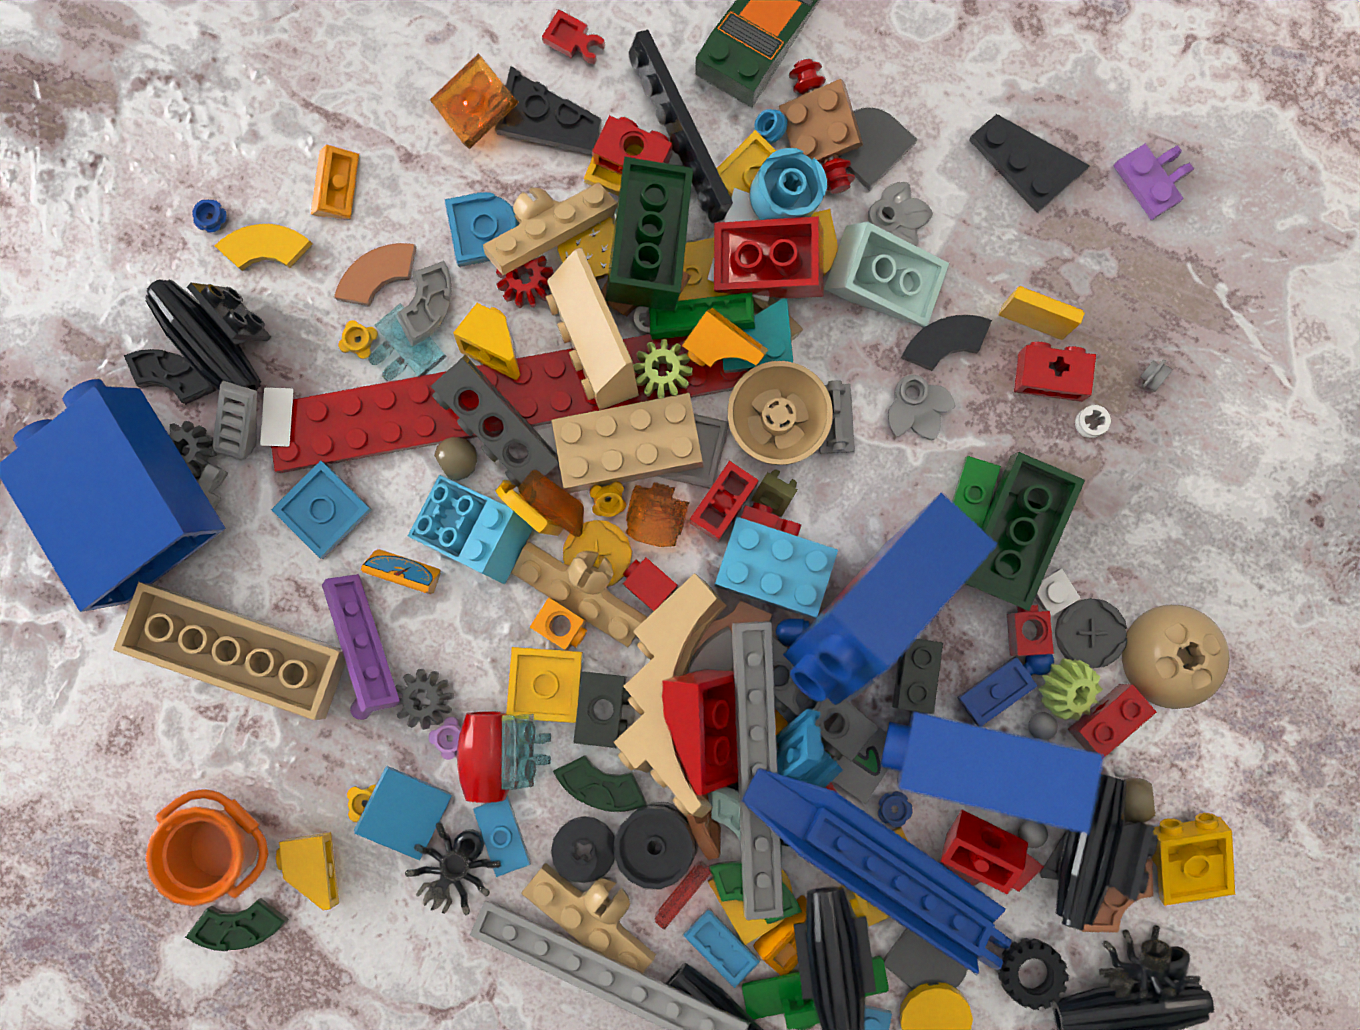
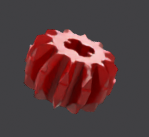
[496,255,554,308]

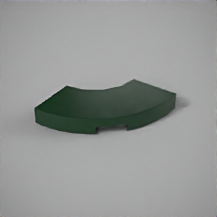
[553,755,647,812]
[185,898,289,951]

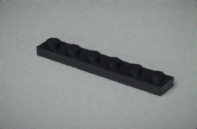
[629,30,733,224]

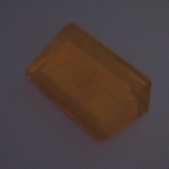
[518,470,584,537]

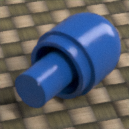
[776,618,809,647]

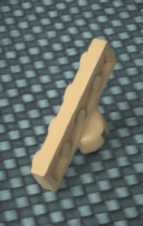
[483,182,618,275]
[511,542,647,647]
[521,863,656,973]

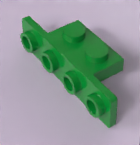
[741,956,889,1030]

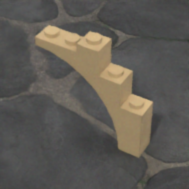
[614,573,727,818]

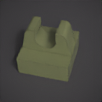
[752,469,798,517]

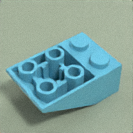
[408,475,533,585]

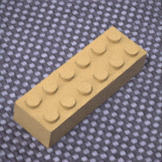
[113,582,346,720]

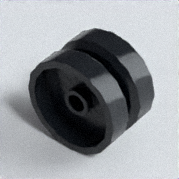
[614,802,698,890]

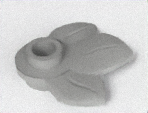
[868,182,933,246]
[888,375,955,440]

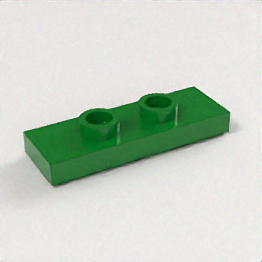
[649,292,755,340]
[952,456,1001,529]

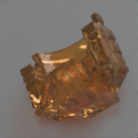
[626,482,690,547]

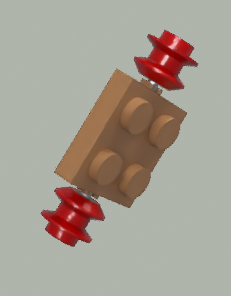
[779,59,864,194]

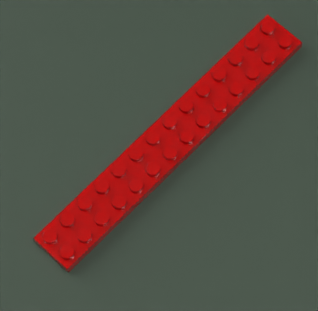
[271,334,748,473]

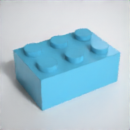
[714,517,838,619]

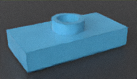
[473,796,531,877]
[683,908,760,988]

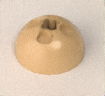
[727,361,833,465]
[1122,605,1230,709]

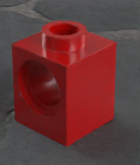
[623,557,678,612]
[1007,605,1054,656]

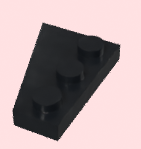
[495,66,602,155]
[969,114,1090,213]

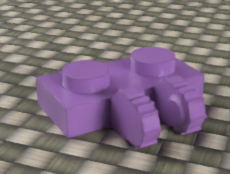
[1113,143,1194,220]

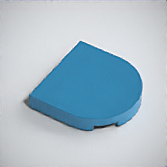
[444,192,519,267]

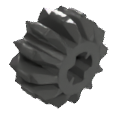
[169,421,217,478]
[395,669,454,730]

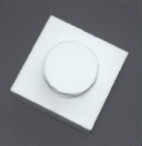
[1035,569,1081,616]

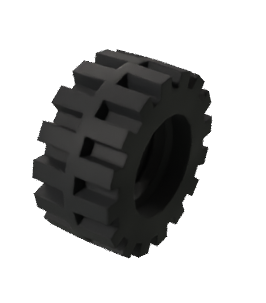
[998,938,1069,1010]

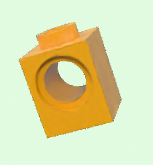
[530,597,588,651]

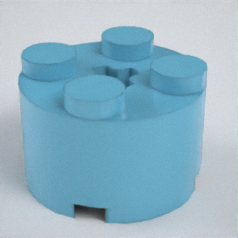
[750,148,827,220]

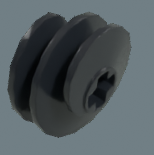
[551,816,615,883]

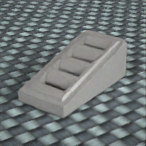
[213,381,257,459]

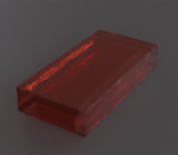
[654,860,711,930]

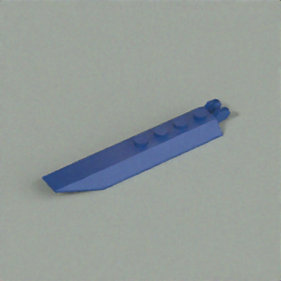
[741,768,1012,975]

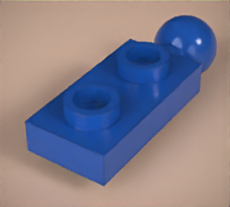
[957,654,1054,727]

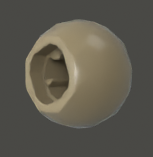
[434,436,478,481]
[1124,777,1155,823]

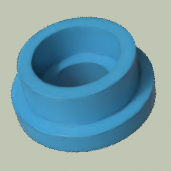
[754,109,787,144]

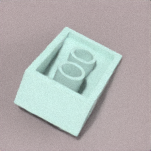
[824,222,949,327]

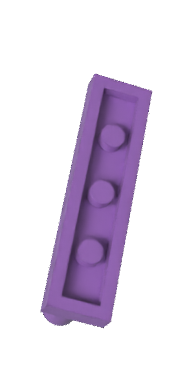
[322,574,400,720]

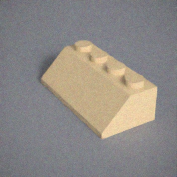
[545,247,639,410]

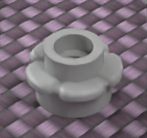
[1140,359,1173,392]

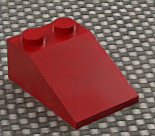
[714,216,824,299]
[662,669,738,796]

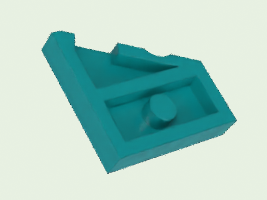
[723,298,793,373]

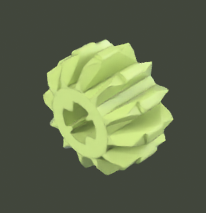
[633,339,692,399]
[1038,658,1103,721]

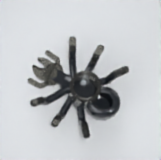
[405,822,501,915]
[1099,925,1201,1003]

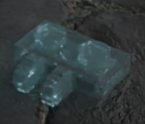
[368,303,447,381]
[502,714,551,790]

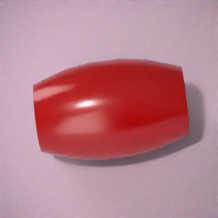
[457,711,515,803]

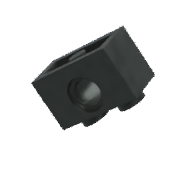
[892,638,943,714]
[573,671,631,748]

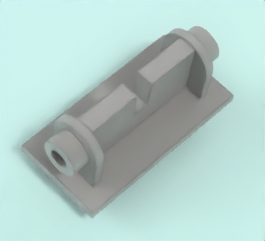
[820,380,855,454]

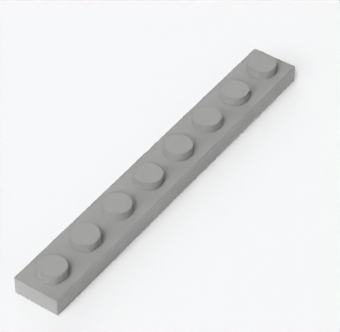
[732,621,783,920]
[470,901,750,1030]

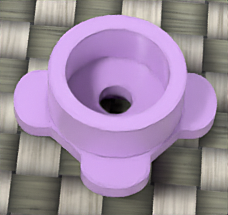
[429,717,461,760]

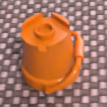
[145,789,268,907]

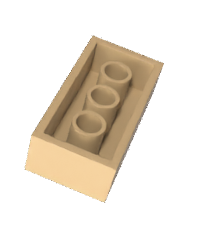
[551,393,704,493]

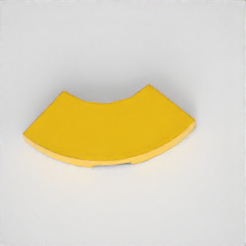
[214,224,313,271]

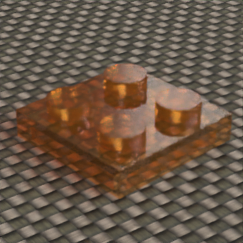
[430,53,519,149]

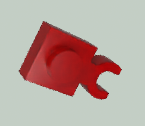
[542,9,606,64]
[741,503,801,536]

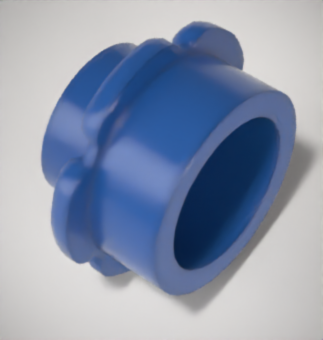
[192,199,227,233]
[877,791,913,827]

